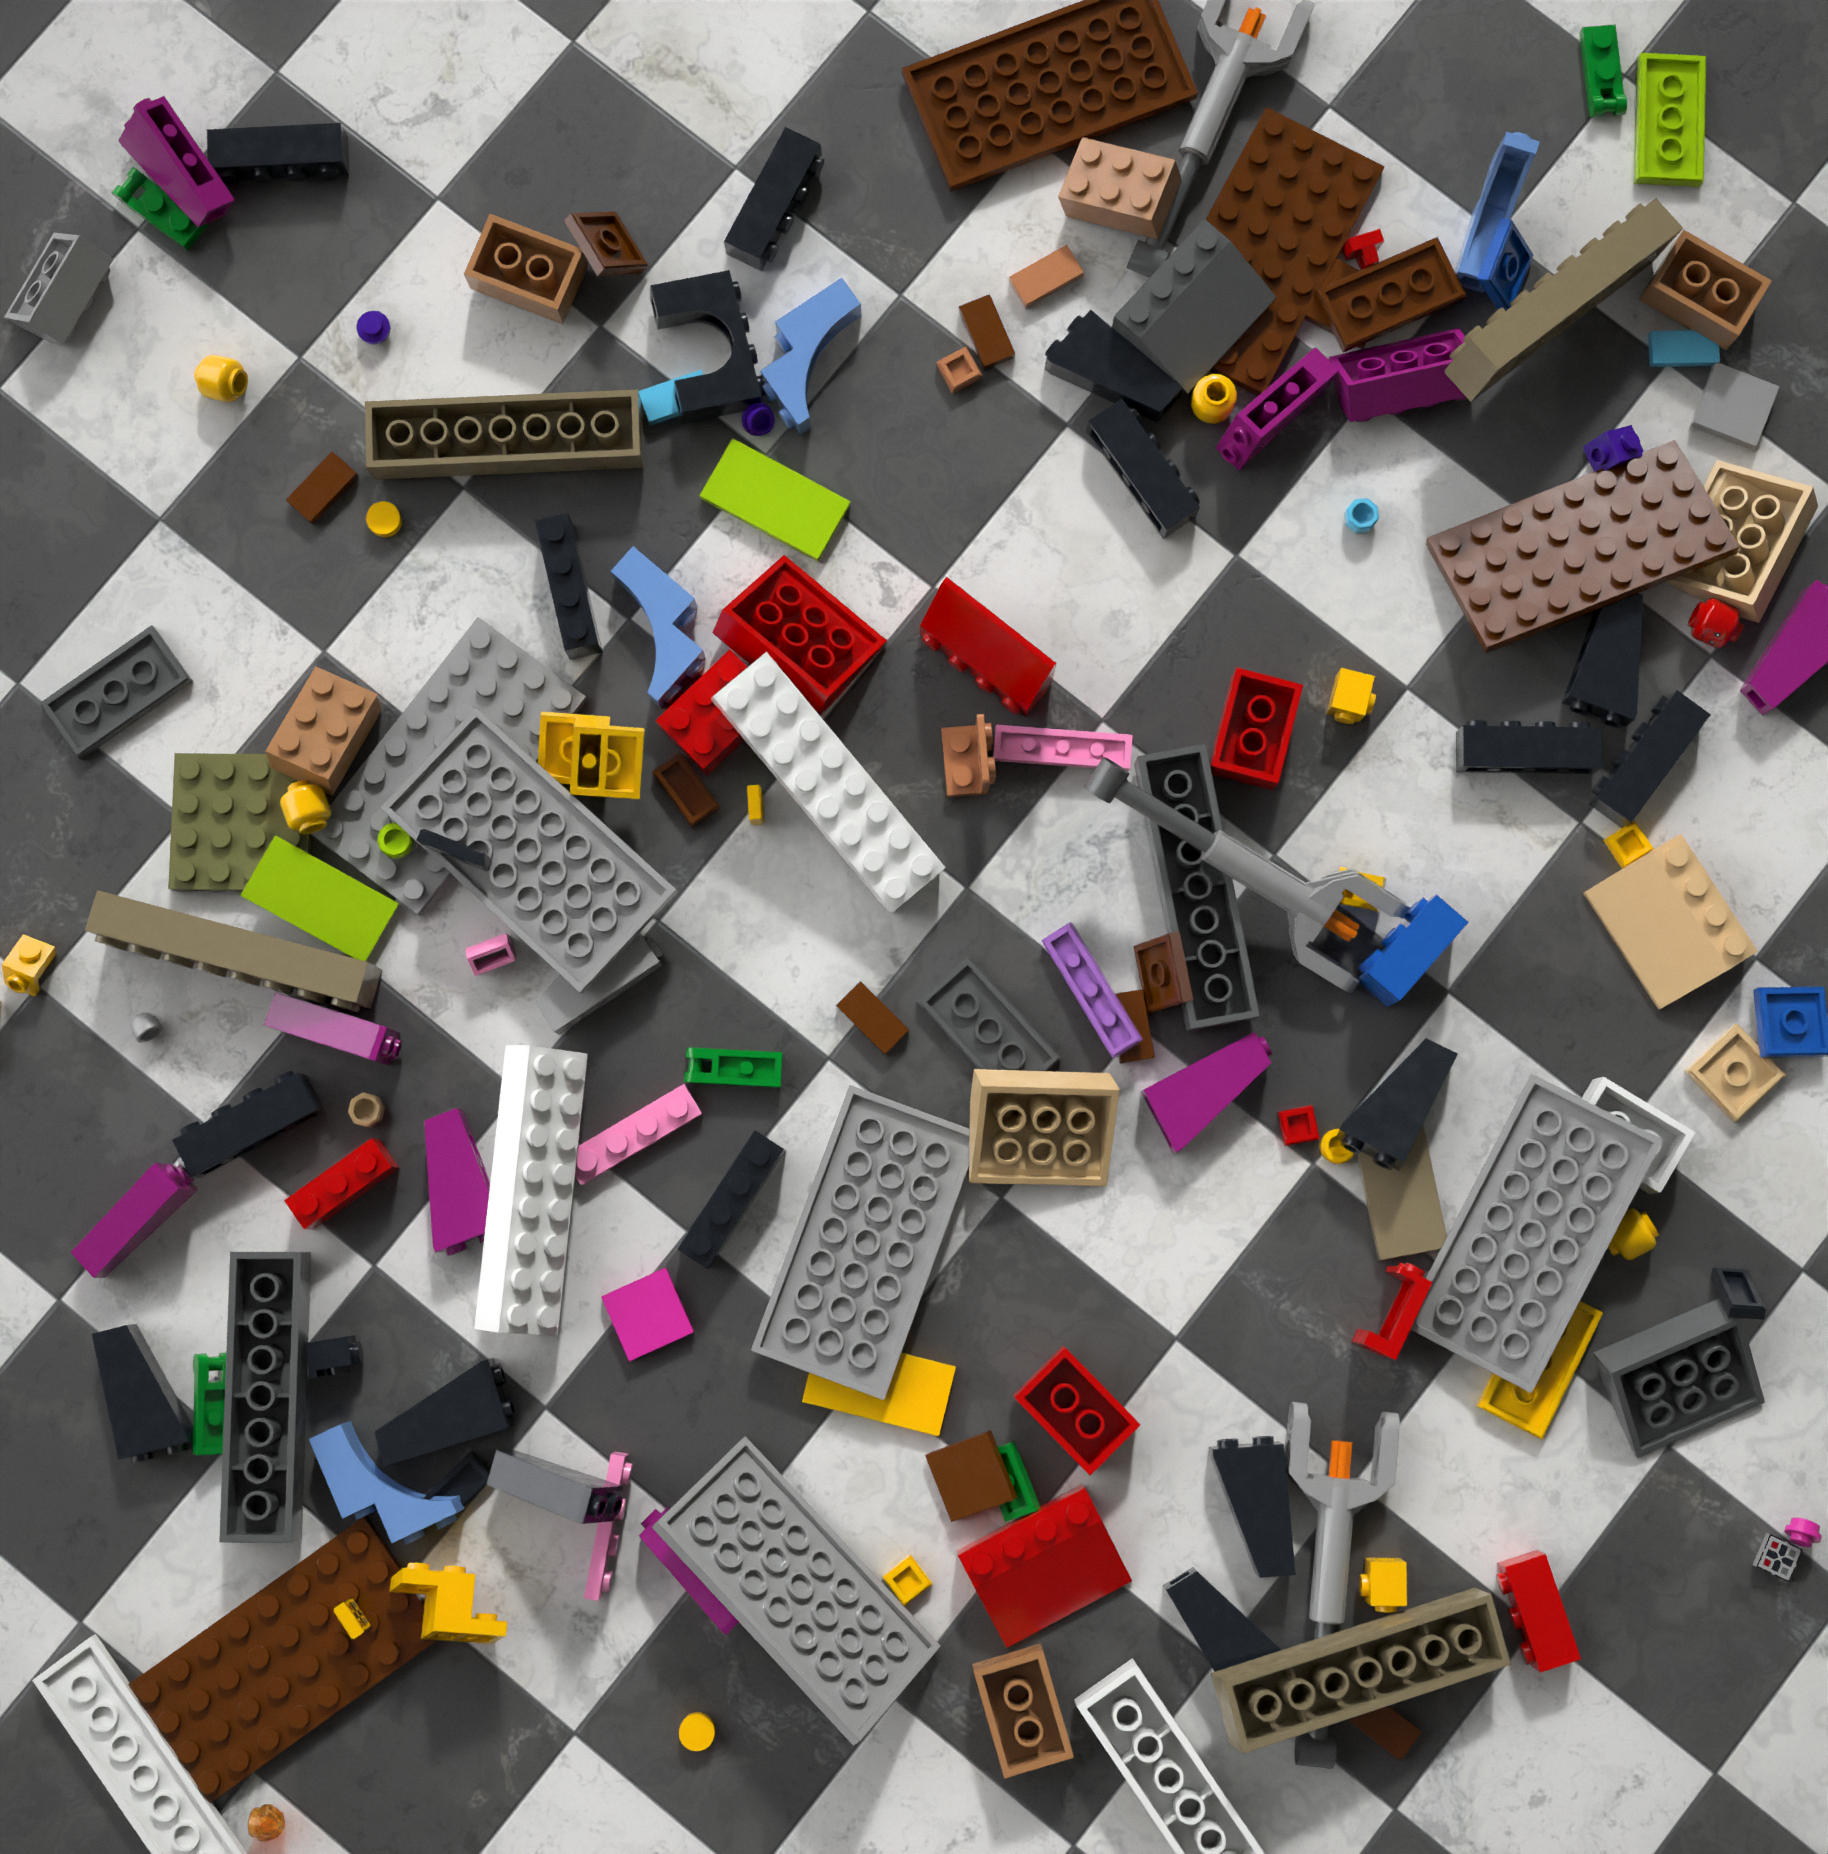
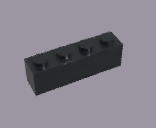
[207,123,349,184]
[724,127,825,271]
[1086,399,1200,539]
[534,513,603,660]
[1589,690,1711,828]
[1456,720,1602,774]
[172,1071,324,1178]
[677,1130,786,1269]

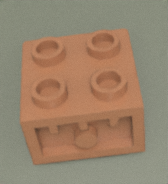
[941,714,996,798]

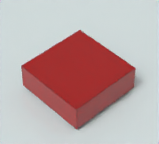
[1277,1105,1320,1146]

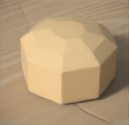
[348,1093,385,1128]

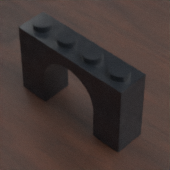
[650,270,766,424]

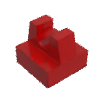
[1342,229,1384,270]

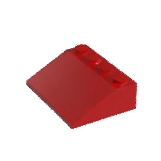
[712,555,887,715]
[920,577,1057,717]
[957,1484,1132,1648]

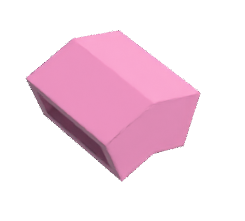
[465,933,517,976]

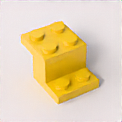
[538,712,644,799]
[390,1563,507,1644]

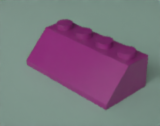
[1329,328,1467,422]

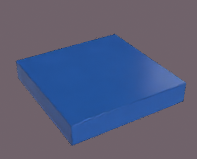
[1477,218,1534,311]
[1753,987,1828,1058]

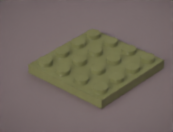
[168,753,312,892]

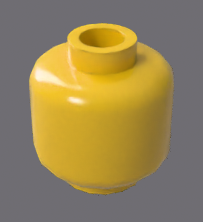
[194,354,248,403]
[1191,374,1237,424]
[280,780,332,835]
[1608,1208,1659,1261]

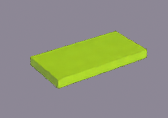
[1634,53,1706,187]
[699,438,851,562]
[240,835,399,961]

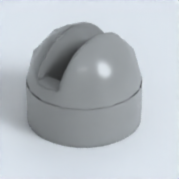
[131,1012,163,1043]

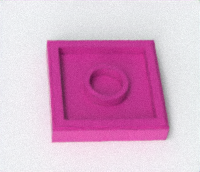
[601,1267,695,1361]

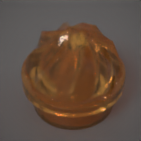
[248,1804,286,1842]

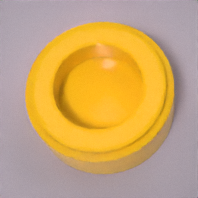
[366,501,402,538]
[1319,1129,1355,1164]
[679,1712,716,1751]

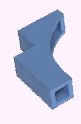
[1455,132,1540,293]
[760,278,862,435]
[610,546,706,708]
[309,1421,465,1545]

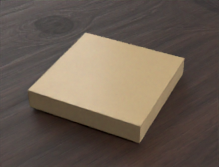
[1685,1024,1786,1122]

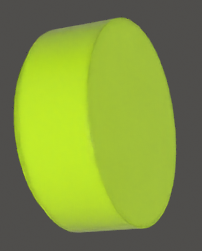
[377,823,414,859]

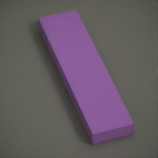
[1041,922,1144,1059]

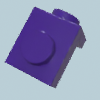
[1583,425,1644,471]

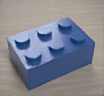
[1357,894,1468,1007]

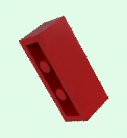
[284,1138,400,1230]
[1496,1550,1581,1673]

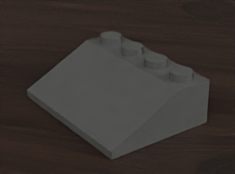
[1112,219,1277,396]
[1593,1298,1765,1458]

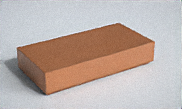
[1009,245,1084,308]

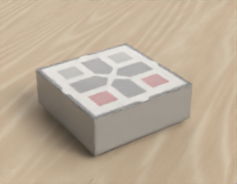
[1753,1533,1803,1582]

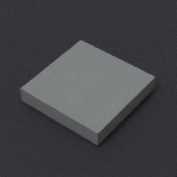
[1690,362,1780,450]

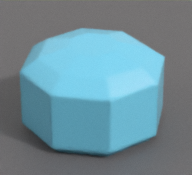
[1344,498,1379,533]

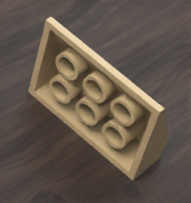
[1666,460,1818,623]
[1583,834,1758,1010]
[969,1069,1120,1186]

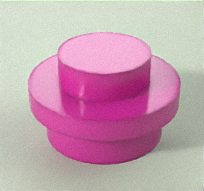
[1784,1517,1822,1547]

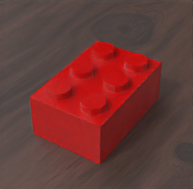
[655,649,748,776]
[1209,667,1303,791]
[1013,1346,1141,1476]

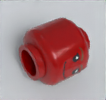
[1688,598,1743,649]

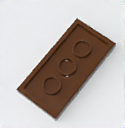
[1315,237,1467,353]

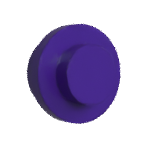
[356,311,391,345]
[742,402,775,436]

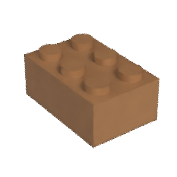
[1058,137,1182,239]
[464,214,589,324]
[1639,229,1772,350]
[265,666,381,796]
[972,1643,1074,1779]

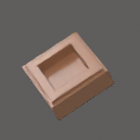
[936,346,982,394]

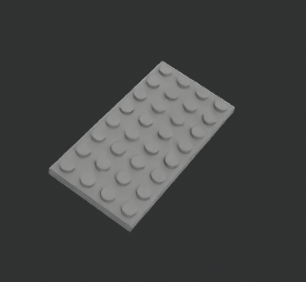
[311,617,587,915]
[380,708,678,994]
[1410,1074,1663,1393]
[751,1085,970,1400]
[652,1436,941,1746]

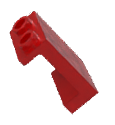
[1352,1263,1433,1360]

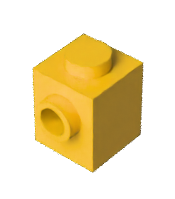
[1326,668,1376,724]
[1359,1558,1407,1613]

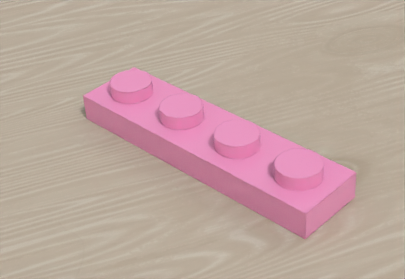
[993,725,1133,771]
[575,1084,703,1185]
[584,1452,633,1601]

